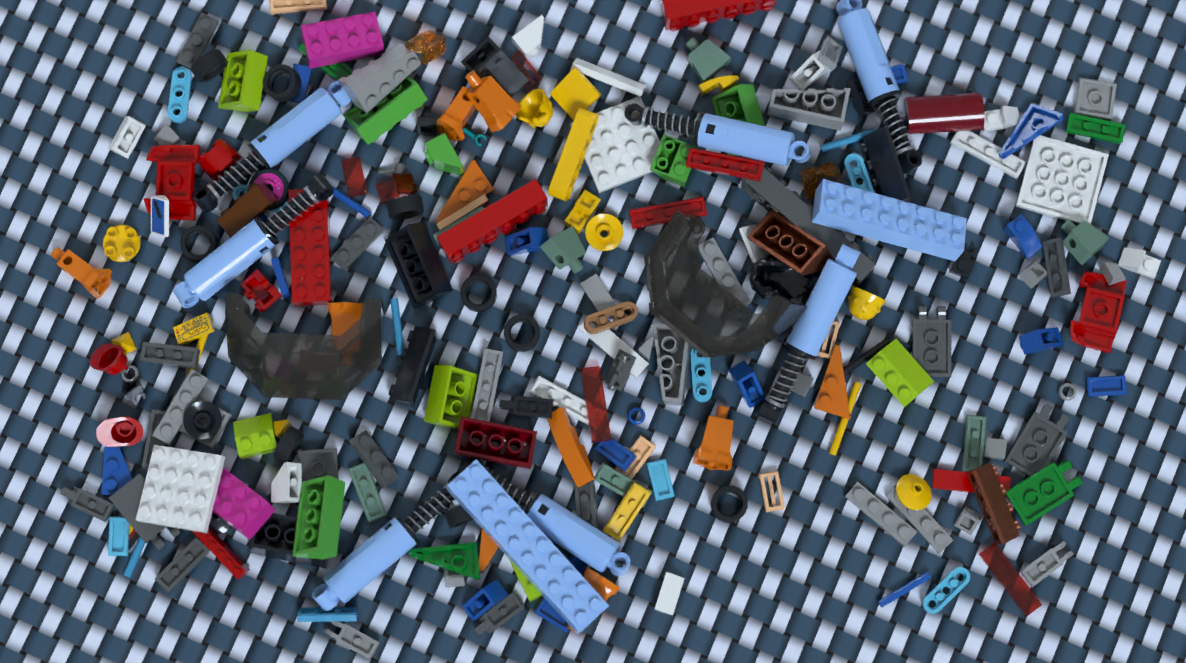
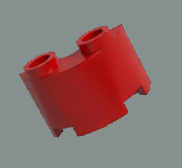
[199,139,243,181]
[240,269,282,313]

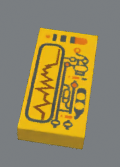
[173,313,215,346]

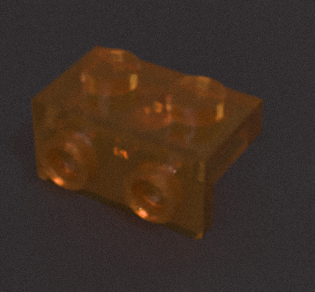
[406,30,446,65]
[799,162,842,199]

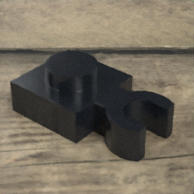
[950,243,977,279]

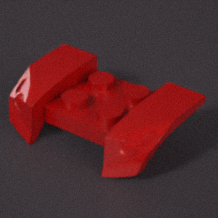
[143,145,200,221]
[1071,271,1127,353]

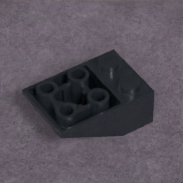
[461,36,529,97]

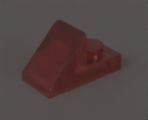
[375,173,418,203]

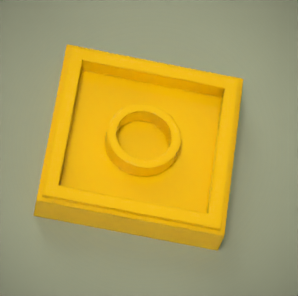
[550,67,602,120]

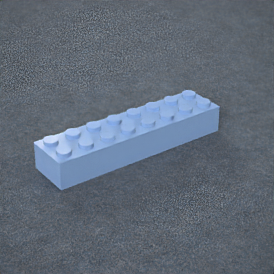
[812,179,967,261]

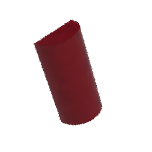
[904,93,985,134]
[454,416,537,469]

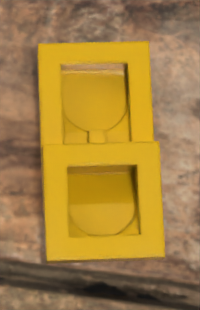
[698,75,739,96]
[563,190,601,234]

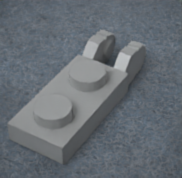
[1020,541,1074,587]
[323,621,380,660]

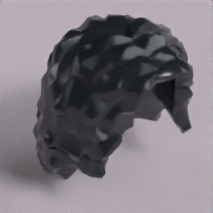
[749,254,810,303]

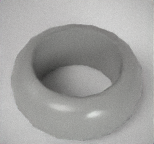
[121,365,139,383]
[1058,383,1076,401]

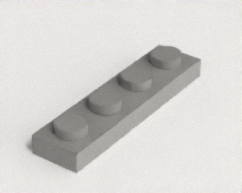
[696,237,751,313]
[471,348,504,422]
[151,369,208,445]
[845,482,917,547]
[886,487,953,554]

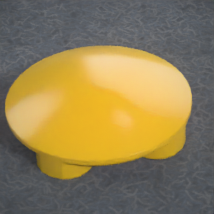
[103,225,141,262]

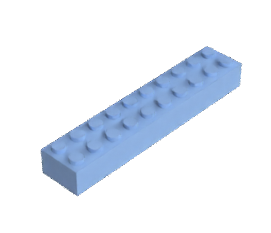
[446,459,609,634]

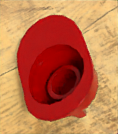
[90,344,128,375]
[96,416,144,447]

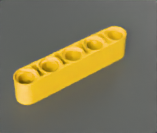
[548,108,599,201]

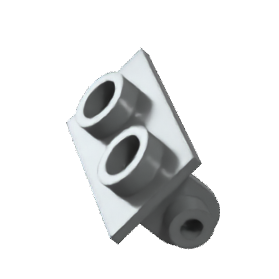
[604,349,637,391]

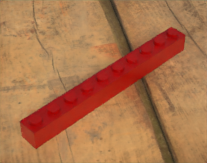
[192,527,250,579]

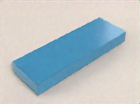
[297,607,358,622]

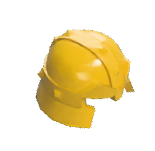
[516,89,553,129]
[848,286,886,320]

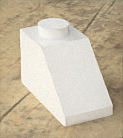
[512,15,544,59]
[790,50,829,90]
[271,462,302,504]

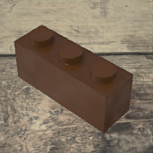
[217,183,278,238]

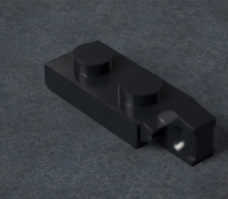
[499,395,554,419]

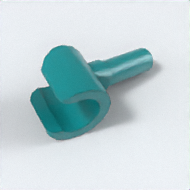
[462,127,487,147]

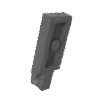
[60,487,114,522]
[474,592,525,636]

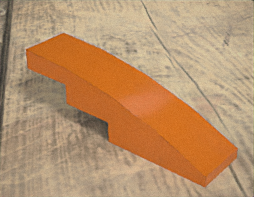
[547,407,595,487]

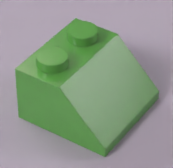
[423,133,464,176]

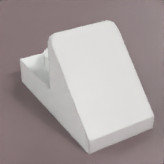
[983,105,1020,132]
[1118,248,1161,279]

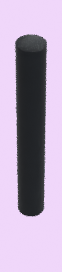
[843,337,892,375]

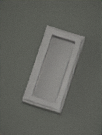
[818,36,842,71]
[580,274,616,312]

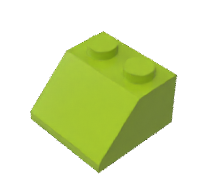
[233,413,278,459]

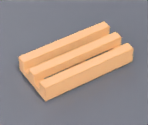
[818,321,840,360]
[759,471,785,513]

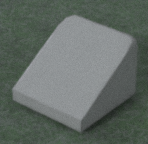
[154,124,181,145]
[1019,260,1047,288]
[1100,263,1126,285]
[638,336,654,362]
[790,373,814,397]
[984,438,1007,460]
[954,506,982,535]
[444,569,465,588]

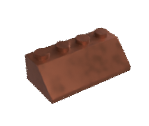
[747,210,832,275]
[966,463,1021,545]

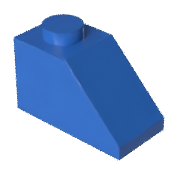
[1003,214,1042,259]
[505,227,549,256]
[1019,327,1063,354]
[728,360,766,408]
[462,579,508,622]

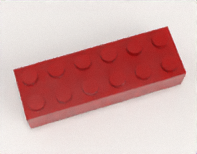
[661,0,776,31]
[437,179,548,263]
[288,189,332,307]

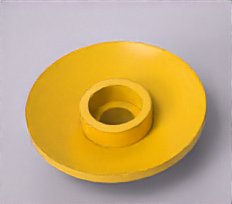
[585,214,623,251]
[896,474,932,510]

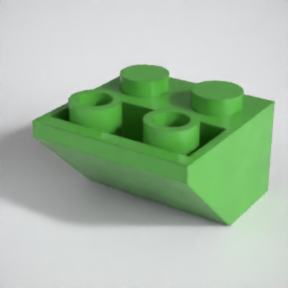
[650,134,699,187]

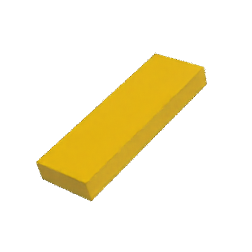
[603,482,651,541]

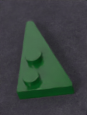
[409,542,480,580]

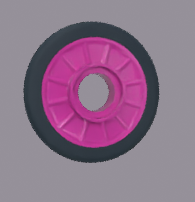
[248,169,289,210]

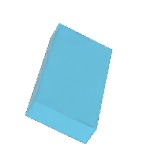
[647,459,675,501]
[108,517,130,556]

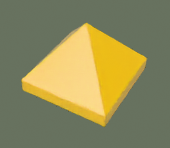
[111,332,137,354]
[273,420,292,439]

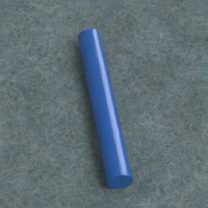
[331,185,372,218]
[878,572,931,608]

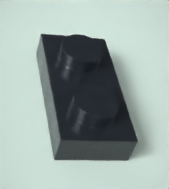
[846,77,874,115]

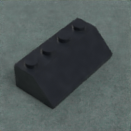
[860,125,911,202]
[385,222,453,309]
[388,326,438,408]
[249,513,329,569]

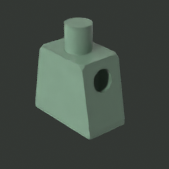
[686,37,731,84]
[1061,219,1109,265]
[540,226,586,274]

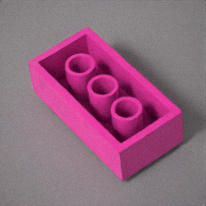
[301,12,384,69]
[212,468,275,540]

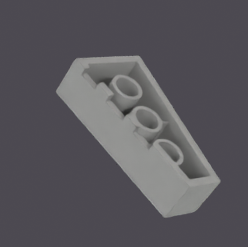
[338,43,422,113]
[767,88,851,131]
[652,323,692,406]

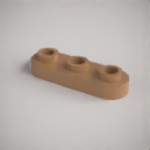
[584,302,638,334]

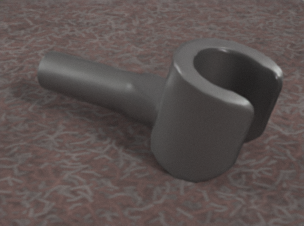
[378,163,406,176]

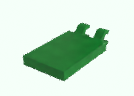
[1005,460,1083,526]

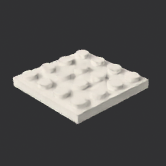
[570,96,660,193]
[1016,135,1109,224]
[136,445,225,533]

